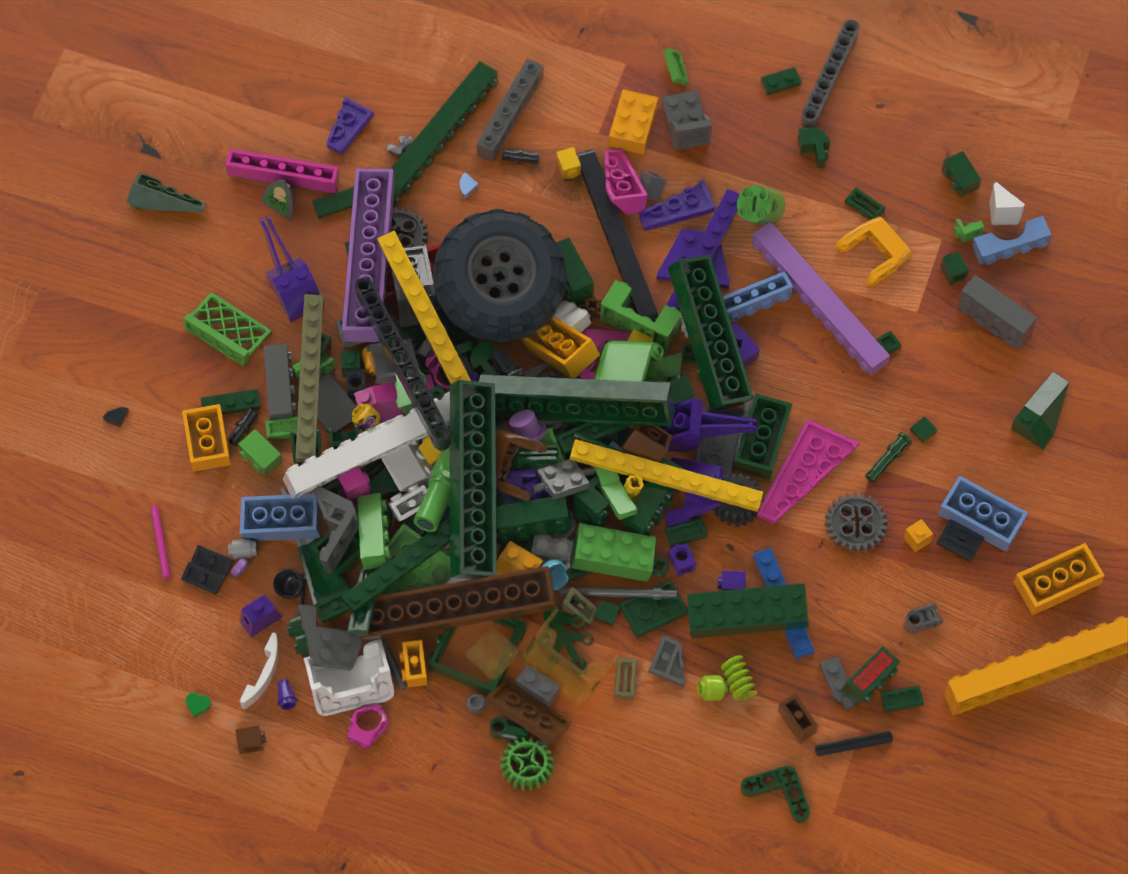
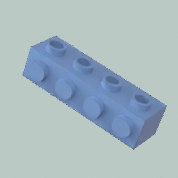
[723,271,793,323]

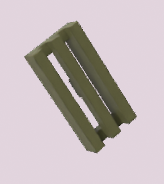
[614,658,637,699]

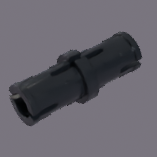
[502,148,540,165]
[227,409,258,446]

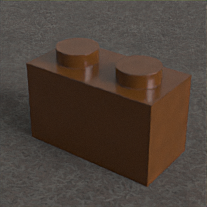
[778,693,818,743]

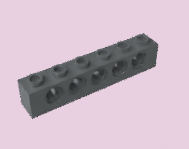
[476,59,544,162]

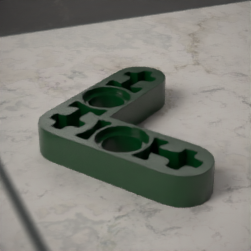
[740,766,810,823]

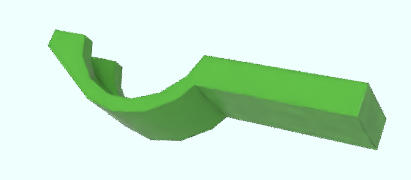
[585,464,637,520]

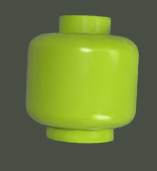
[697,675,728,701]

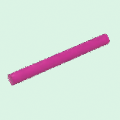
[150,506,171,579]

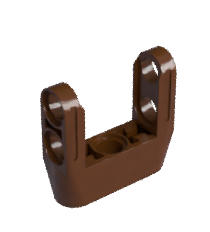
[495,430,548,501]

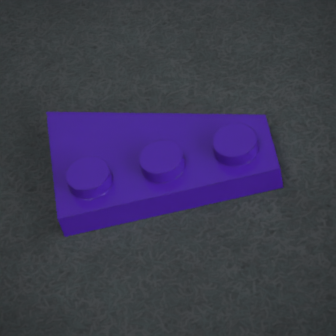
[326,97,374,155]

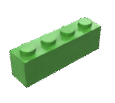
[357,493,390,570]

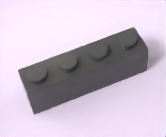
[264,344,297,420]

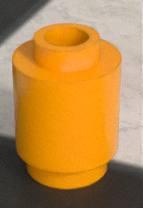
[361,347,376,376]

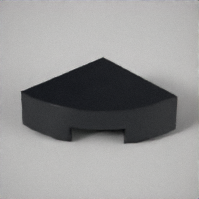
[103,407,129,427]

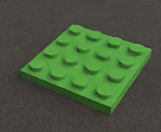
[356,524,451,596]

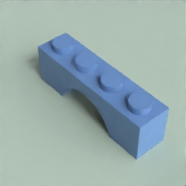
[972,216,1052,265]

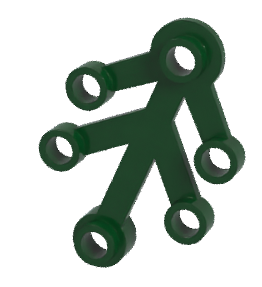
[538,607,594,675]

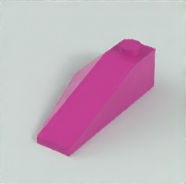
[604,148,647,214]
[354,374,435,424]

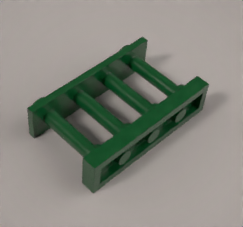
[556,422,633,461]

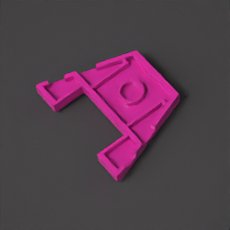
[578,329,631,380]

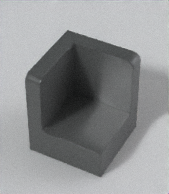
[639,170,666,200]

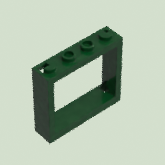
[427,617,527,695]

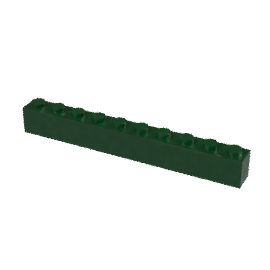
[391,61,499,208]

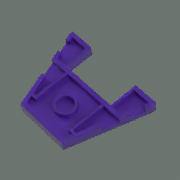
[657,229,730,289]
[666,457,724,528]

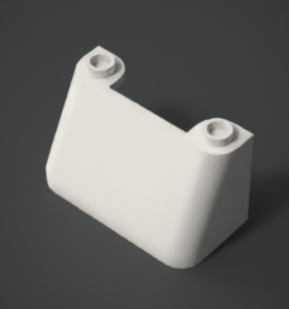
[304,639,394,716]

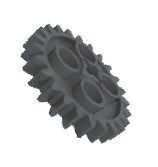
[391,207,428,248]
[825,492,888,554]

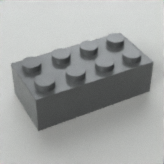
[958,275,1037,350]

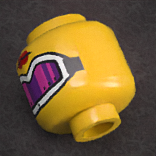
[352,404,380,432]

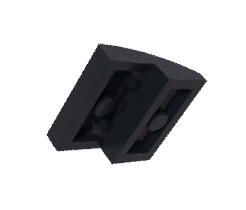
[181,545,234,595]

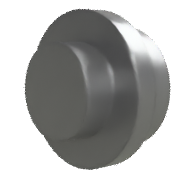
[466,694,486,714]

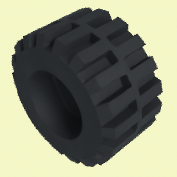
[713,473,761,527]

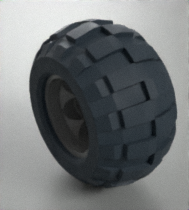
[433,209,567,343]

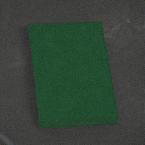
[619,580,688,639]

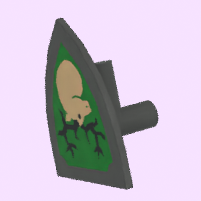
[261,179,294,221]

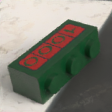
[841,646,900,707]

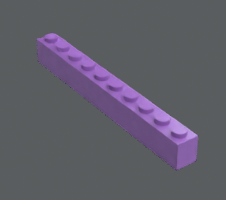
[752,222,890,376]

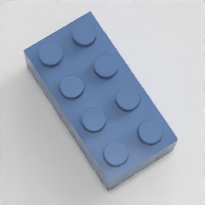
[938,475,1028,552]
[240,493,322,541]

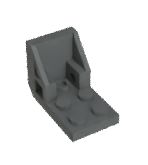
[662,90,712,150]
[392,245,438,327]
[314,486,359,575]

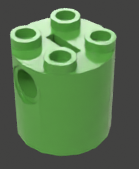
[737,185,785,225]

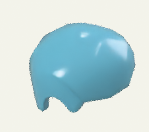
[541,560,568,591]

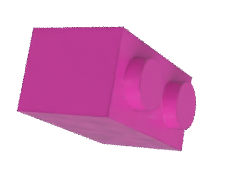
[337,466,371,506]

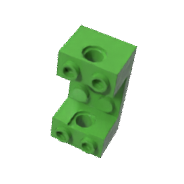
[600,280,682,353]

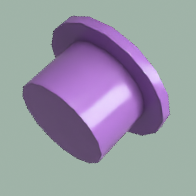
[509,410,547,441]

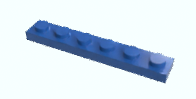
[753,548,815,660]

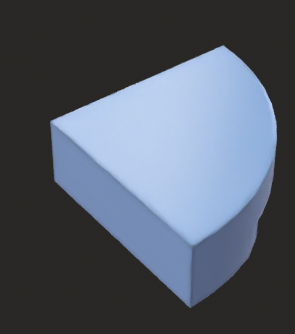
[460,173,478,198]

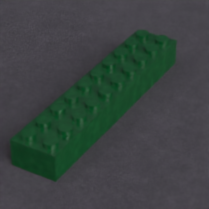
[479,375,675,426]
[450,380,496,579]

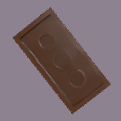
[485,679,571,745]

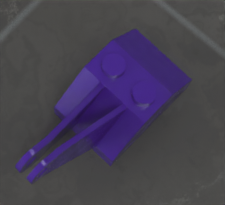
[259,216,324,322]
[658,398,757,452]

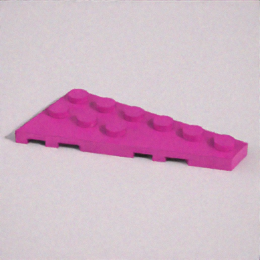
[757,419,860,524]

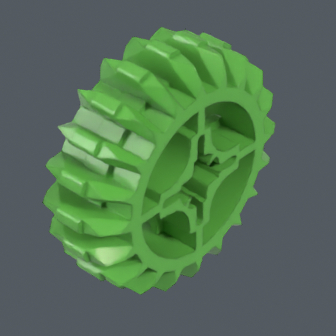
[500,737,554,791]

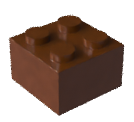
[622,425,672,462]

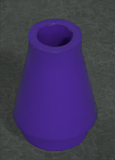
[277,679,297,710]

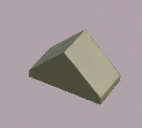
[563,587,598,625]

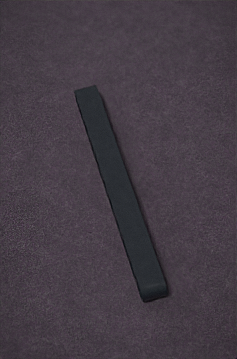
[576,149,659,323]
[355,277,451,451]

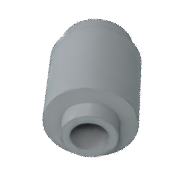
[228,539,257,560]

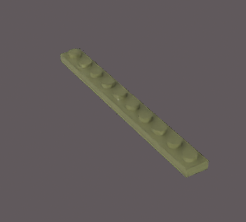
[295,294,323,463]

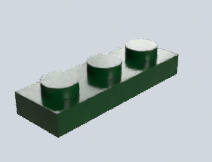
[201,389,260,415]

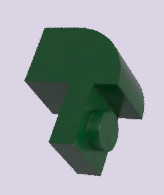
[797,128,830,168]
[470,340,498,375]

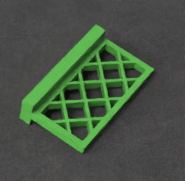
[184,292,272,367]

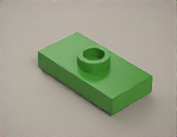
[664,48,689,86]
[265,416,298,441]

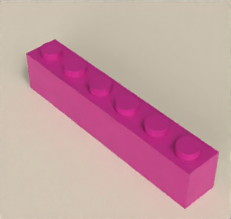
[226,149,340,193]

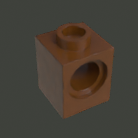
[235,725,266,754]

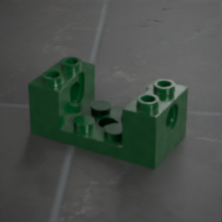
[571,451,647,527]

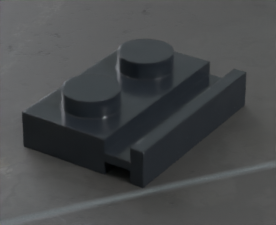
[936,519,984,563]

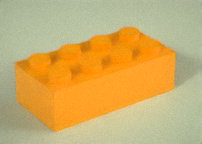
[521,316,600,379]
[1014,543,1105,616]

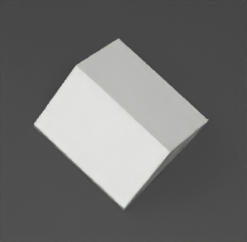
[989,182,1025,225]

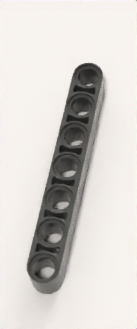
[801,19,859,128]

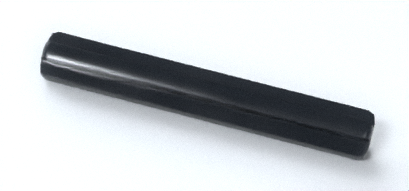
[815,731,893,757]

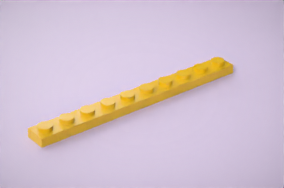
[377,231,471,384]
[570,439,763,512]

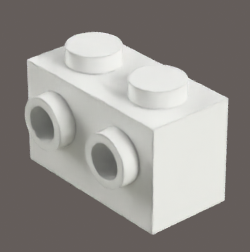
[388,483,427,521]

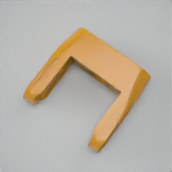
[835,217,912,288]

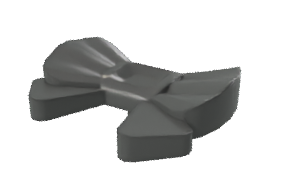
[387,136,414,157]

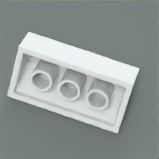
[367,418,434,492]

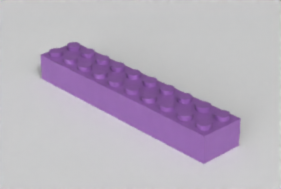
[342,168,395,342]

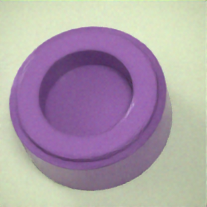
[231,558,249,577]

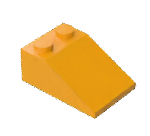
[496,541,543,575]

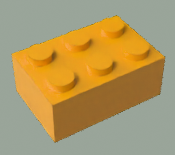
[609,90,658,155]
[182,404,231,472]

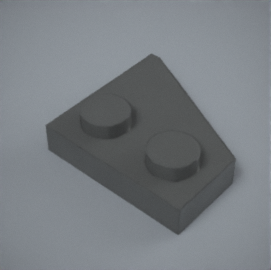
[648,635,685,687]

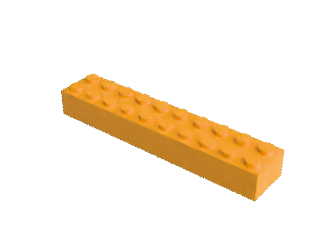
[944,616,1128,716]

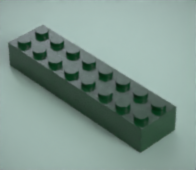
[667,255,754,411]

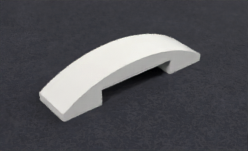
[239,632,279,709]

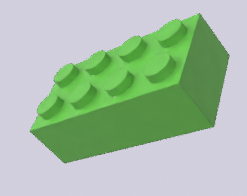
[571,523,656,582]

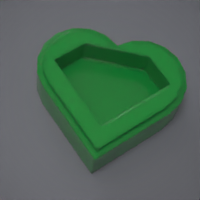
[185,692,211,718]

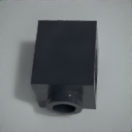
[346,368,366,400]

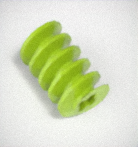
[721,655,758,700]

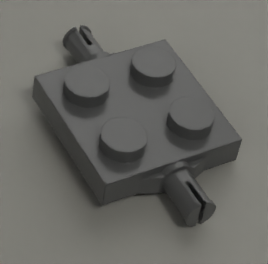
[531,459,595,500]

